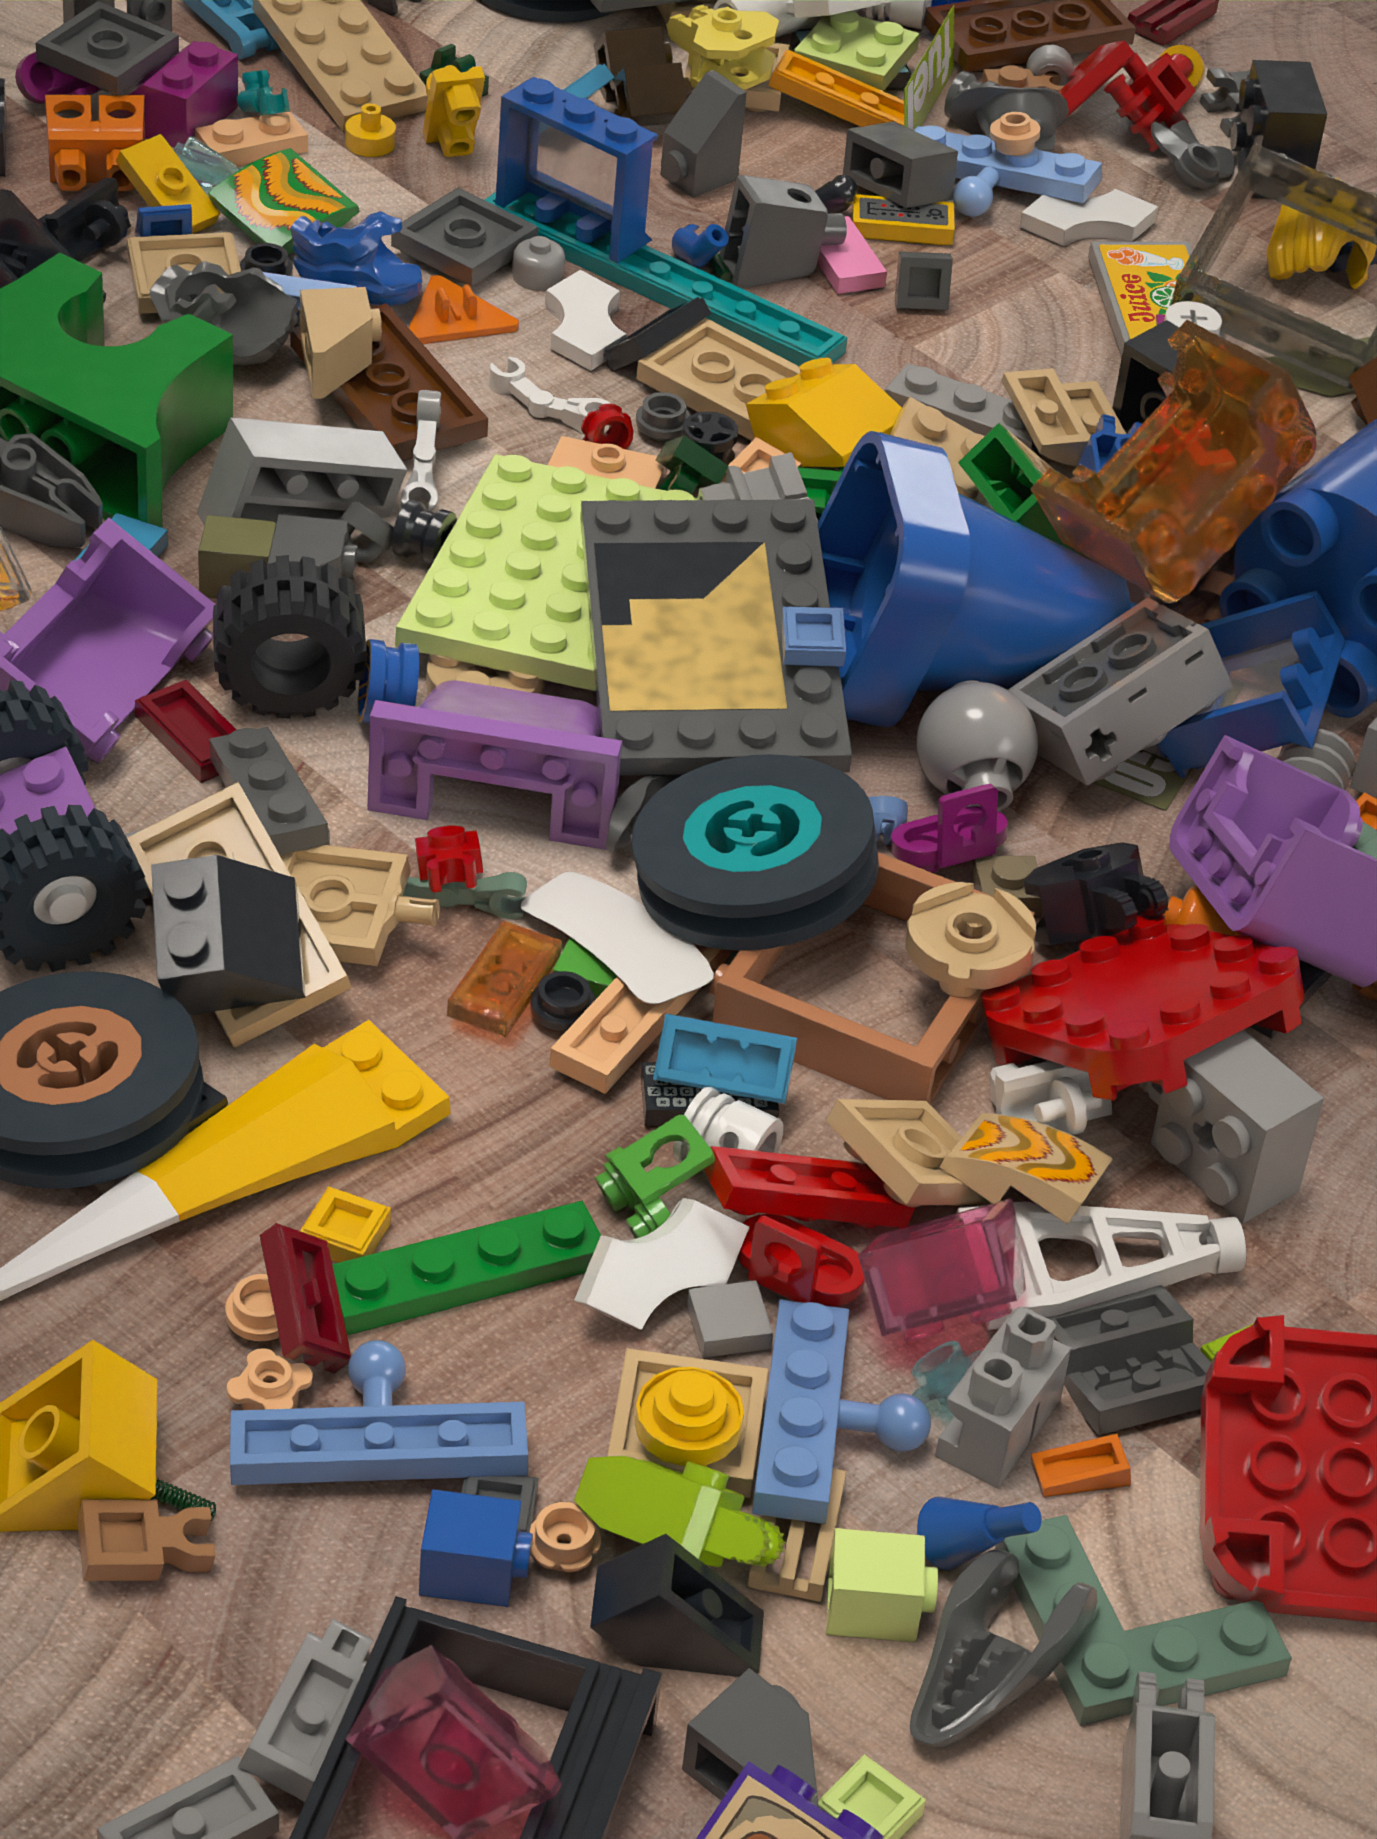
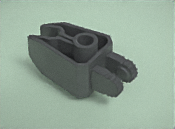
[0,434,103,548]

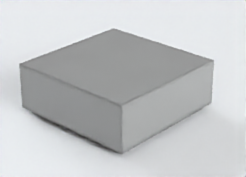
[687,1281,773,1358]

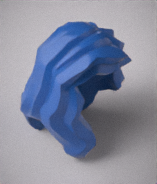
[290,211,423,307]

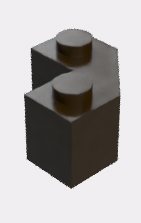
[594,26,692,127]

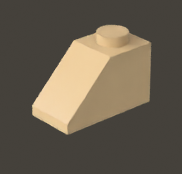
[300,287,382,399]

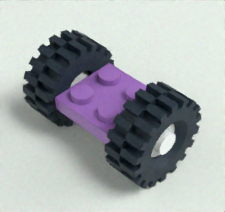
[0,680,149,972]

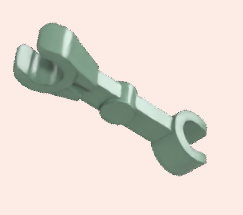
[403,872,527,920]

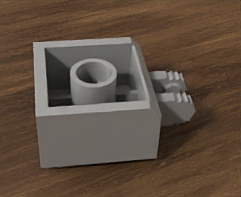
[1139,1030,1324,1224]

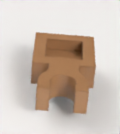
[77,1500,216,1581]

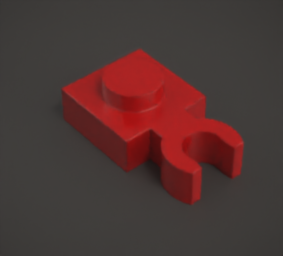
[415,825,483,893]

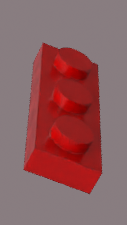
[703,1146,916,1228]

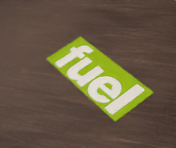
[904,5,954,131]

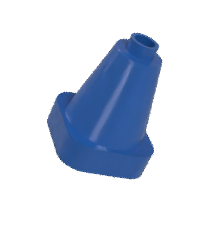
[817,431,1139,728]

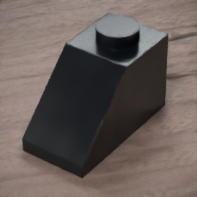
[590,1533,764,1677]

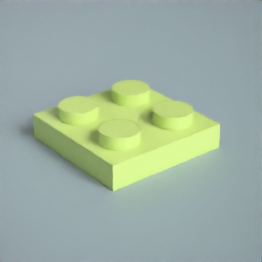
[794,10,919,91]

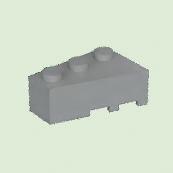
[197,417,407,525]

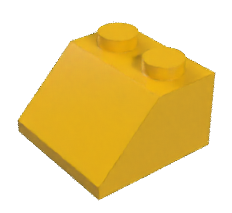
[745,358,902,467]
[0,1339,157,1532]

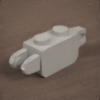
[1120,1671,1215,1839]

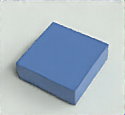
[781,607,846,667]

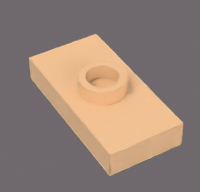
[548,436,667,489]

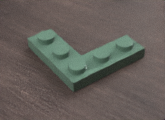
[995,1515,1292,1726]

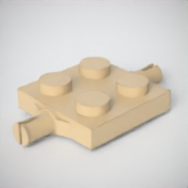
[280,845,440,966]

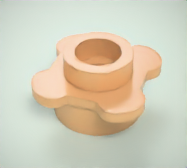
[227,1348,313,1410]

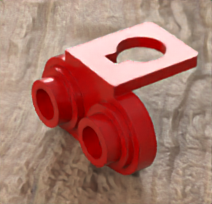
[737,1214,867,1308]

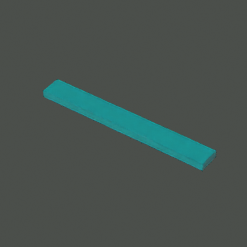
[484,192,848,366]

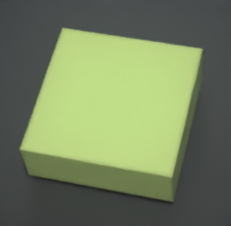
[818,1754,926,1839]

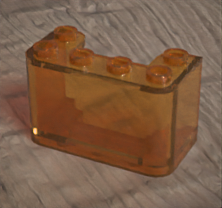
[1031,319,1317,603]

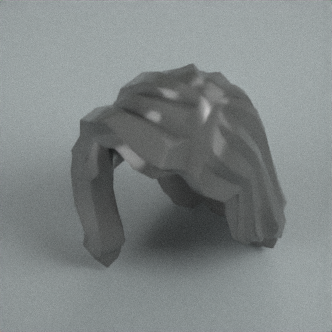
[150,261,299,366]

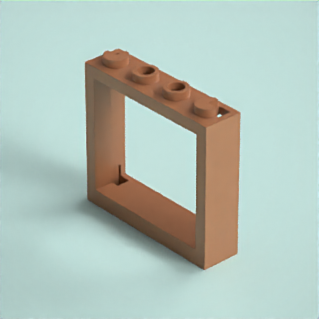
[709,852,1035,1105]

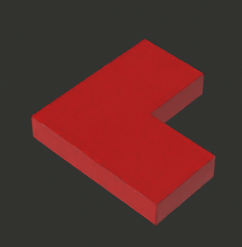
[1058,40,1135,118]

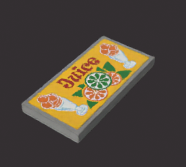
[1088,241,1232,356]

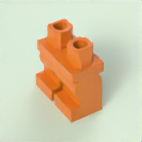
[45,95,145,191]

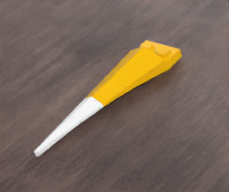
[0,1020,451,1301]

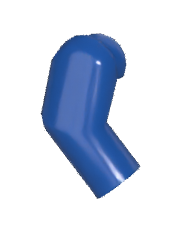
[672,224,729,269]

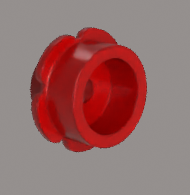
[581,403,634,450]

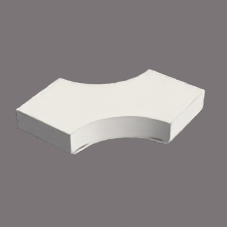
[1020,189,1158,247]
[545,270,626,371]
[574,1198,749,1330]

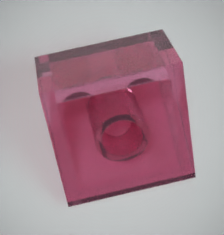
[858,1198,1026,1341]
[345,1645,562,1839]

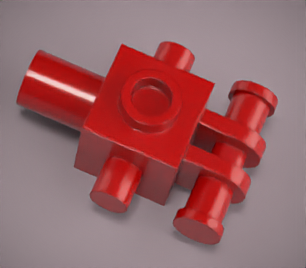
[1103,52,1196,152]

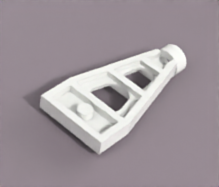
[955,1201,1246,1330]

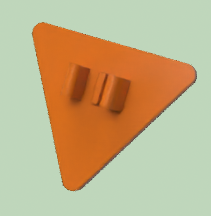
[409,275,519,344]

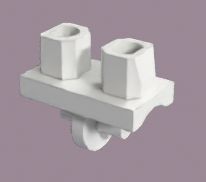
[990,1060,1112,1135]

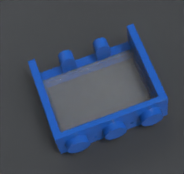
[495,77,658,263]
[1156,590,1345,778]

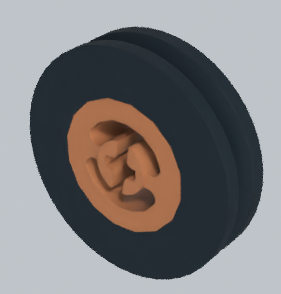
[0,971,204,1189]

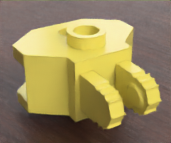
[666,4,779,90]

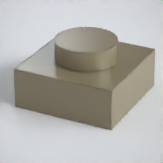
[971,855,1043,916]

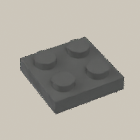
[36,1,179,95]
[391,187,538,287]

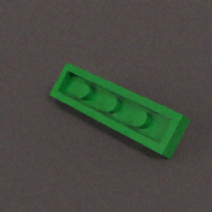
[332,1200,601,1335]

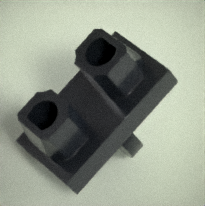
[38,178,131,262]

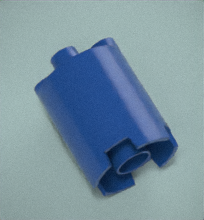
[1219,419,1377,718]

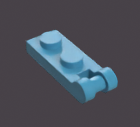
[182,0,280,59]

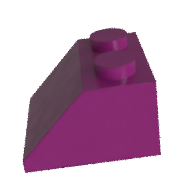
[108,41,238,152]

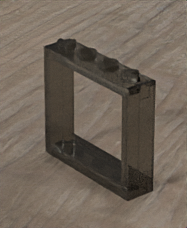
[1171,144,1377,391]

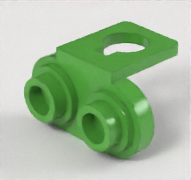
[594,1115,715,1239]

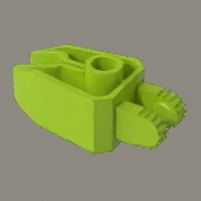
[574,1456,786,1567]

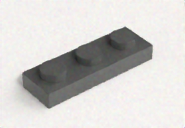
[209,727,329,855]

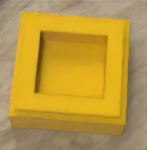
[300,1186,391,1263]

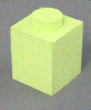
[826,1528,938,1642]

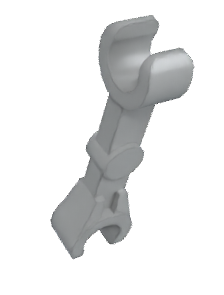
[401,390,441,513]

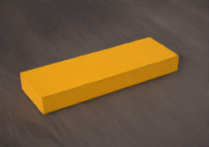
[768,50,904,127]

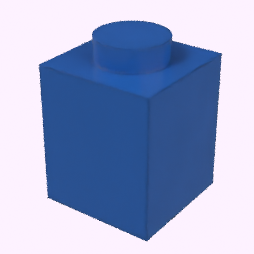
[419,1489,533,1607]

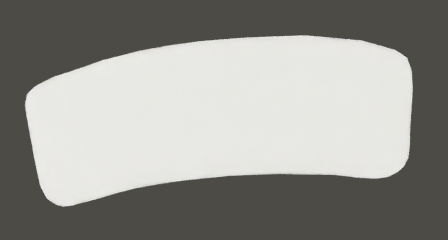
[521,872,714,1004]

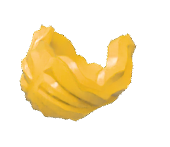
[1266,174,1377,289]

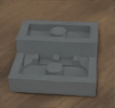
[1046,1285,1211,1435]

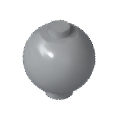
[916,680,1038,811]

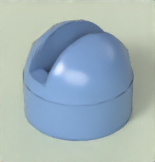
[868,796,908,845]

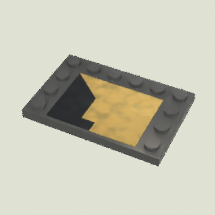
[580,499,852,776]

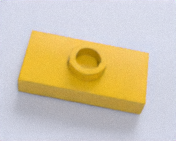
[115,134,221,234]

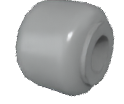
[1027,45,1074,86]

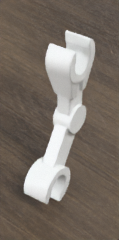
[489,356,609,434]

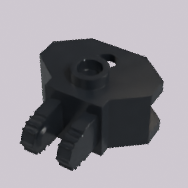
[1023,842,1170,945]

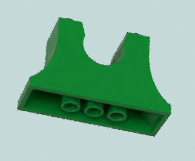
[0,253,233,528]

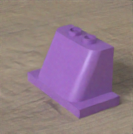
[367,680,622,850]

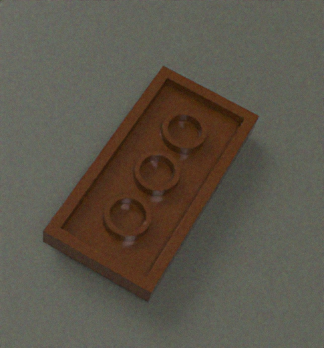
[923,0,1136,72]
[290,303,488,461]

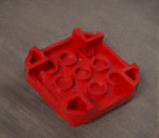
[981,914,1305,1101]
[1200,1315,1377,1622]

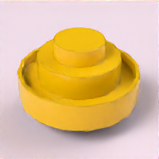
[634,1367,744,1467]

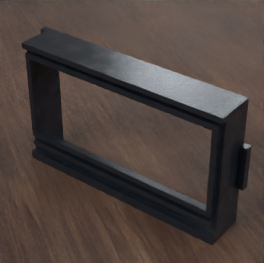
[289,1596,662,1839]

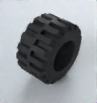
[213,555,367,719]

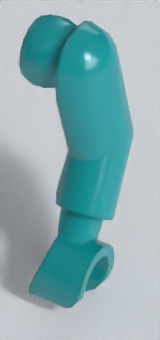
[237,70,290,116]

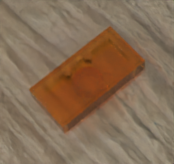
[447,920,562,1037]

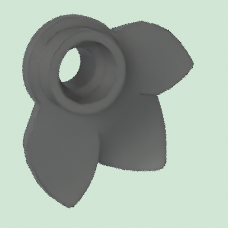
[1151,120,1235,189]

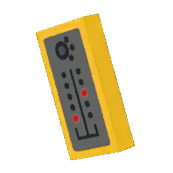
[851,194,955,246]

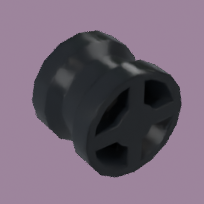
[683,411,738,465]
[391,499,457,565]

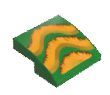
[208,148,360,256]

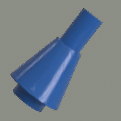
[917,1497,1042,1571]

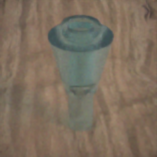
[174,136,240,188]

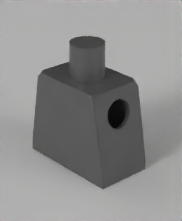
[719,175,847,288]

